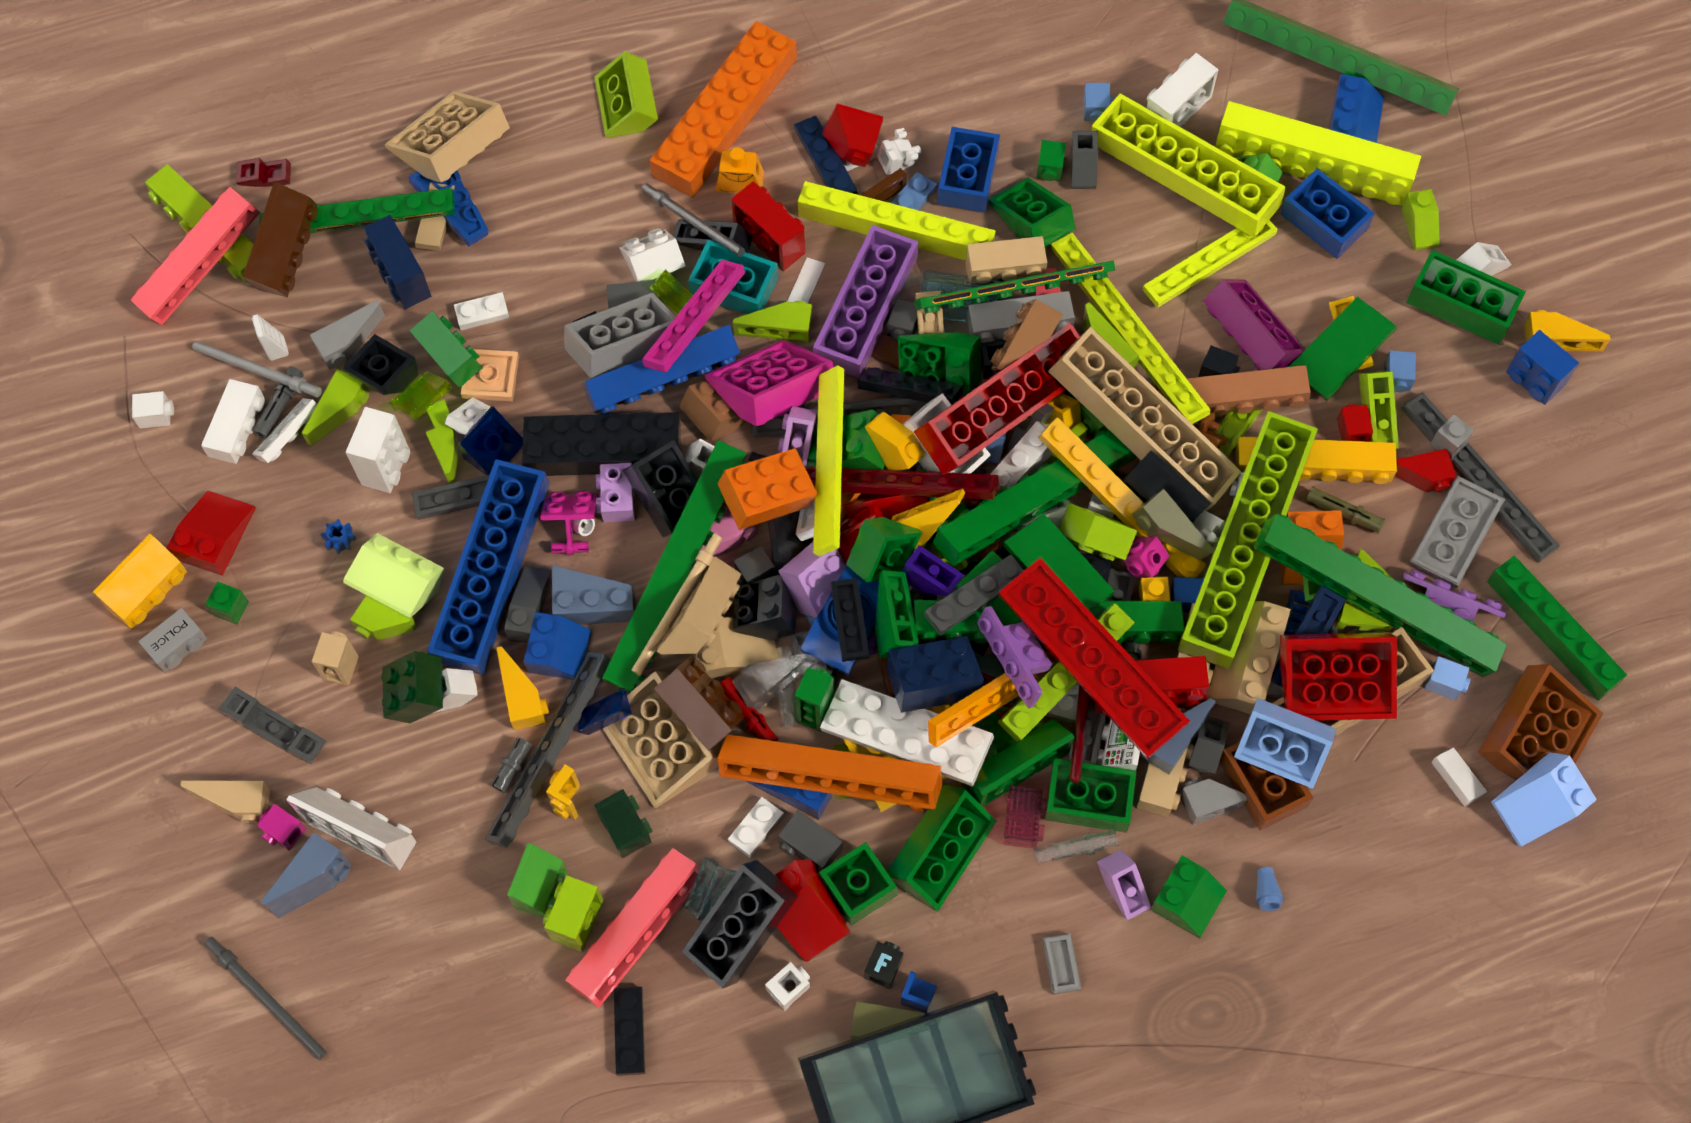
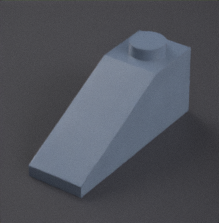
[1141,698,1216,774]

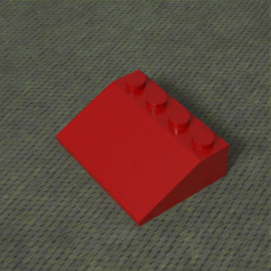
[1280,632,1397,721]

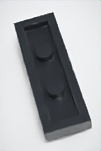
[831,578,869,662]
[614,987,645,1076]

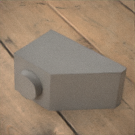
[1181,778,1247,825]

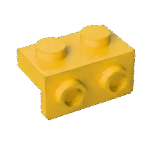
[546,765,580,820]

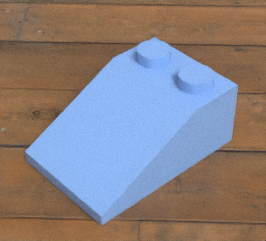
[1491,752,1597,847]

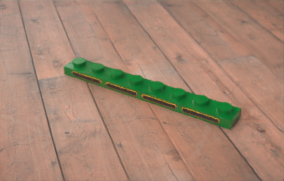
[259,188,455,233]
[914,260,1116,314]

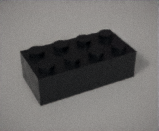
[681,860,799,988]

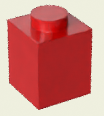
[1337,404,1373,442]

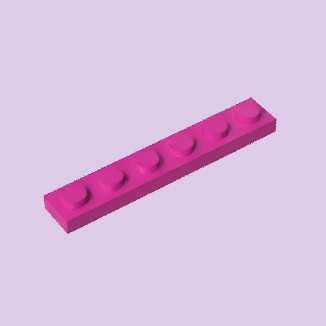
[642,260,745,373]

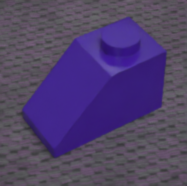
[902,545,964,596]

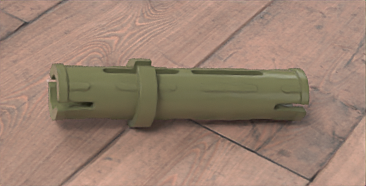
[1306,486,1385,534]

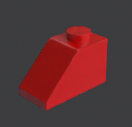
[1395,449,1456,493]

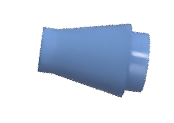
[1256,867,1284,911]

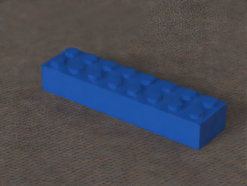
[427,459,550,675]

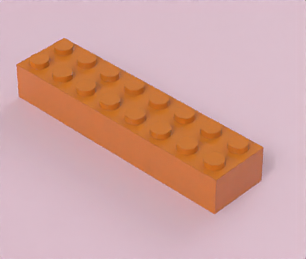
[650,21,797,198]

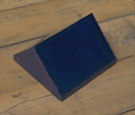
[458,406,523,475]

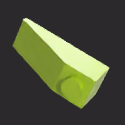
[733,301,813,343]
[302,369,370,446]
[1359,371,1399,449]

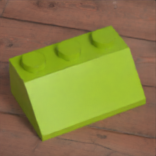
[594,51,658,138]

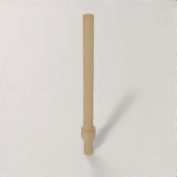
[631,533,723,676]

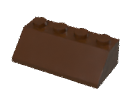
[243,182,318,298]

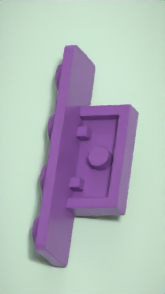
[1402,569,1506,622]
[977,606,1052,708]

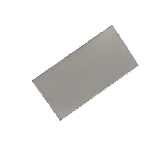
[1409,475,1505,589]

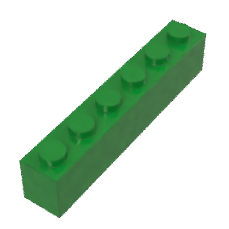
[1487,555,1627,701]

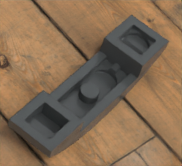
[219,687,326,764]

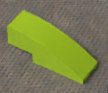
[425,399,458,484]

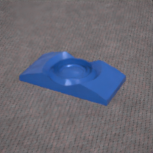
[800,566,879,675]

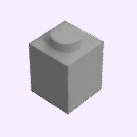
[1430,415,1474,460]

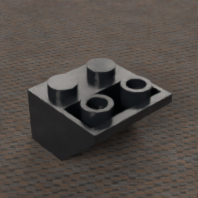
[733,575,796,640]

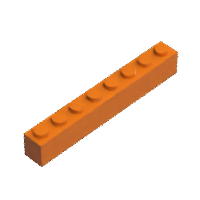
[717,735,942,809]

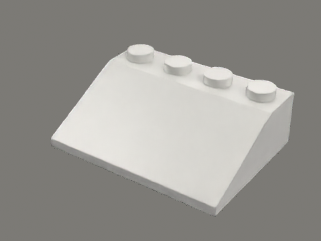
[287,787,416,871]

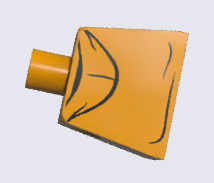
[716,147,764,193]

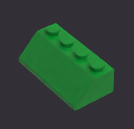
[1406,250,1526,345]
[960,719,1075,807]
[887,784,997,911]

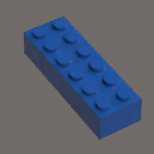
[582,325,740,414]

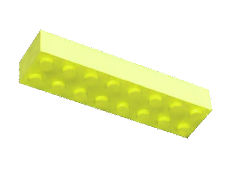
[1091,93,1285,238]
[1215,101,1421,206]

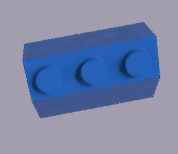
[1329,74,1384,143]

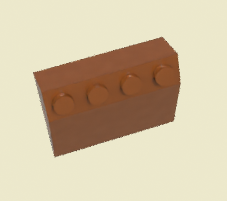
[1478,664,1603,780]

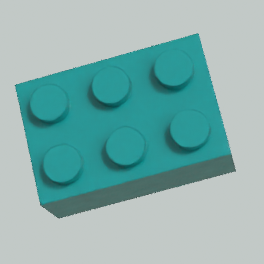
[688,240,779,315]

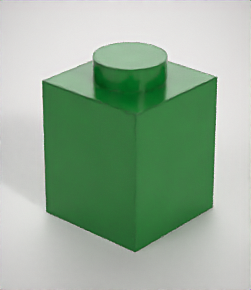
[1036,140,1066,181]
[205,581,249,625]

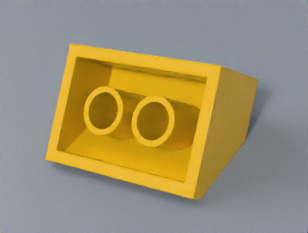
[93,534,187,630]

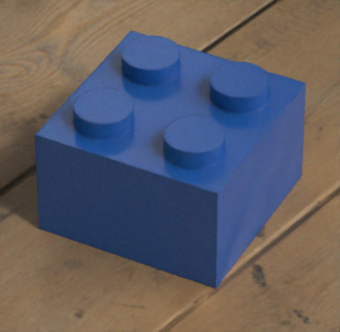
[1506,330,1579,405]

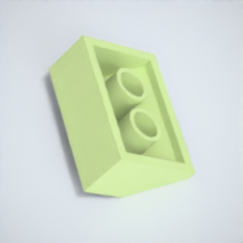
[343,533,444,618]

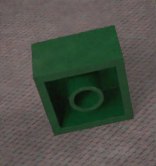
[381,651,443,724]

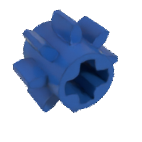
[321,519,356,554]

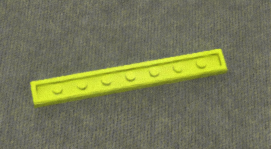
[813,365,844,557]

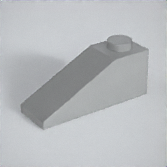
[310,300,385,369]

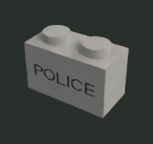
[138,608,207,673]

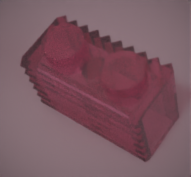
[1003,785,1047,849]

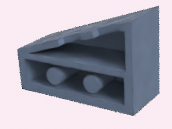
[552,565,635,625]

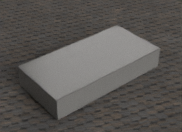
[1042,933,1082,995]

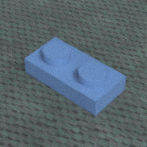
[892,172,937,210]

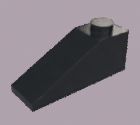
[673,219,753,253]

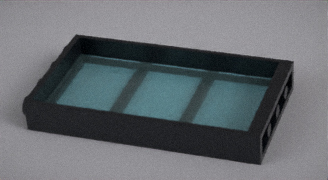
[798,990,1036,1123]

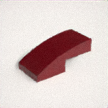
[236,158,291,187]

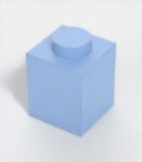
[1424,656,1471,700]

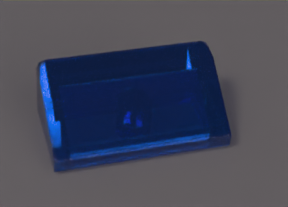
[578,689,632,735]

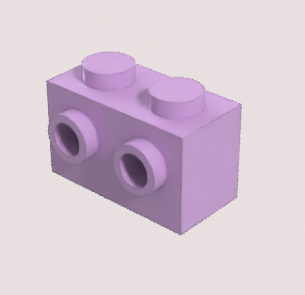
[778,406,818,466]
[596,463,635,522]

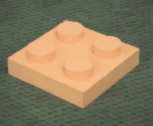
[461,349,519,402]

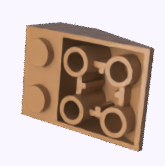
[990,299,1063,371]
[679,380,747,442]

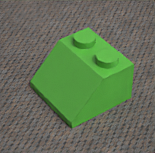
[507,843,568,918]

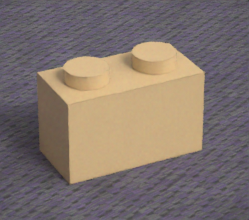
[312,631,359,686]

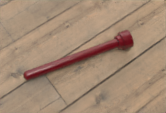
[1069,685,1089,783]

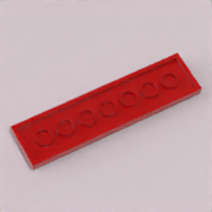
[999,558,1190,759]

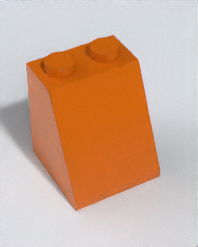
[1280,510,1344,586]

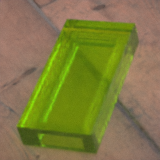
[650,269,693,314]

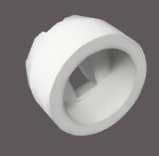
[572,519,595,536]

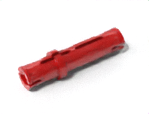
[720,677,779,742]

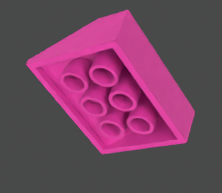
[705,339,833,426]

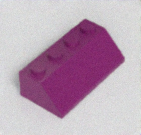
[1203,279,1305,371]

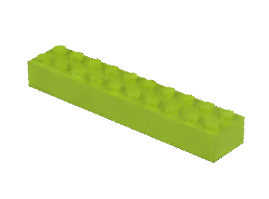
[1178,411,1318,669]

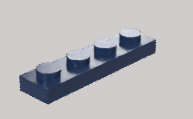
[794,116,858,195]
[1270,586,1346,688]

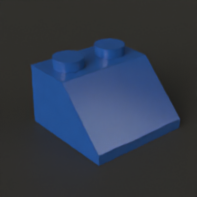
[524,612,591,680]

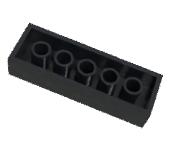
[522,412,681,476]

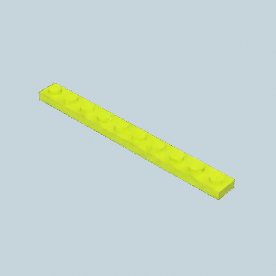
[1051,233,1210,424]

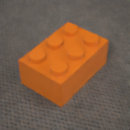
[717,448,817,530]

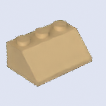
[965,236,1047,284]

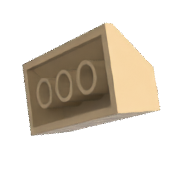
[657,557,741,654]
[1207,601,1291,714]

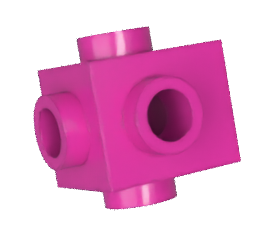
[1122,536,1170,578]

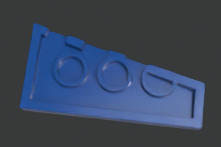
[409,171,488,247]

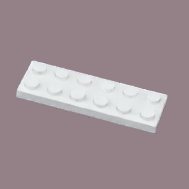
[820,679,994,786]

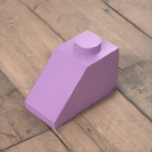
[1097,849,1151,920]

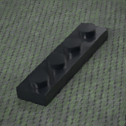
[858,367,962,405]

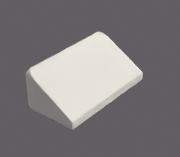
[1431,748,1487,807]

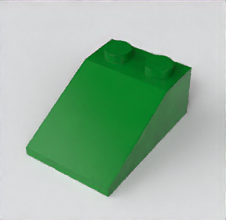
[988,177,1076,248]

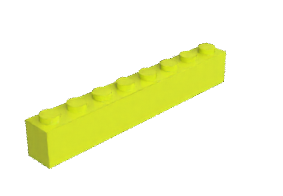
[798,181,996,261]

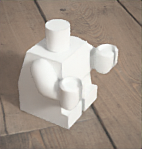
[877,128,921,175]
[1193,510,1225,550]

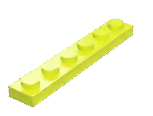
[1143,220,1278,308]

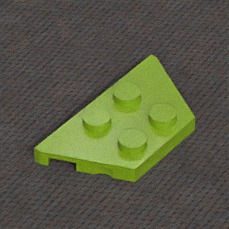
[1335,549,1394,632]

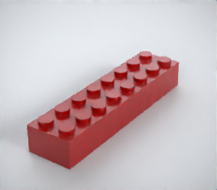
[913,322,1080,476]

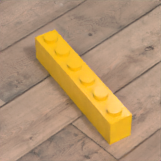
[1235,436,1397,484]

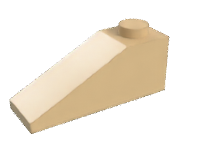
[181,780,270,824]

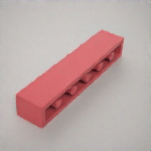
[131,187,261,325]
[565,848,705,1008]

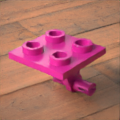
[541,491,598,556]

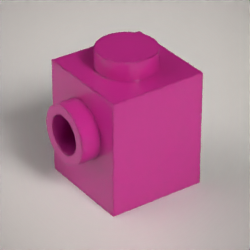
[257,804,306,851]

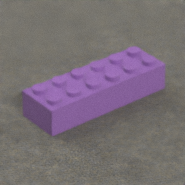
[813,225,918,379]

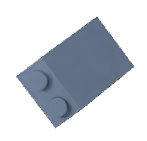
[261,832,352,918]

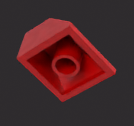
[822,103,883,167]

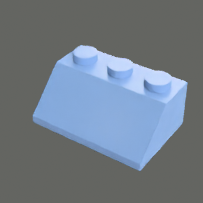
[1234,698,1336,789]

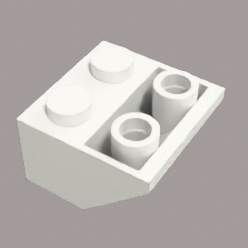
[619,228,686,282]

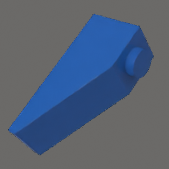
[747,781,832,820]

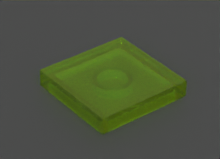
[389,371,452,420]

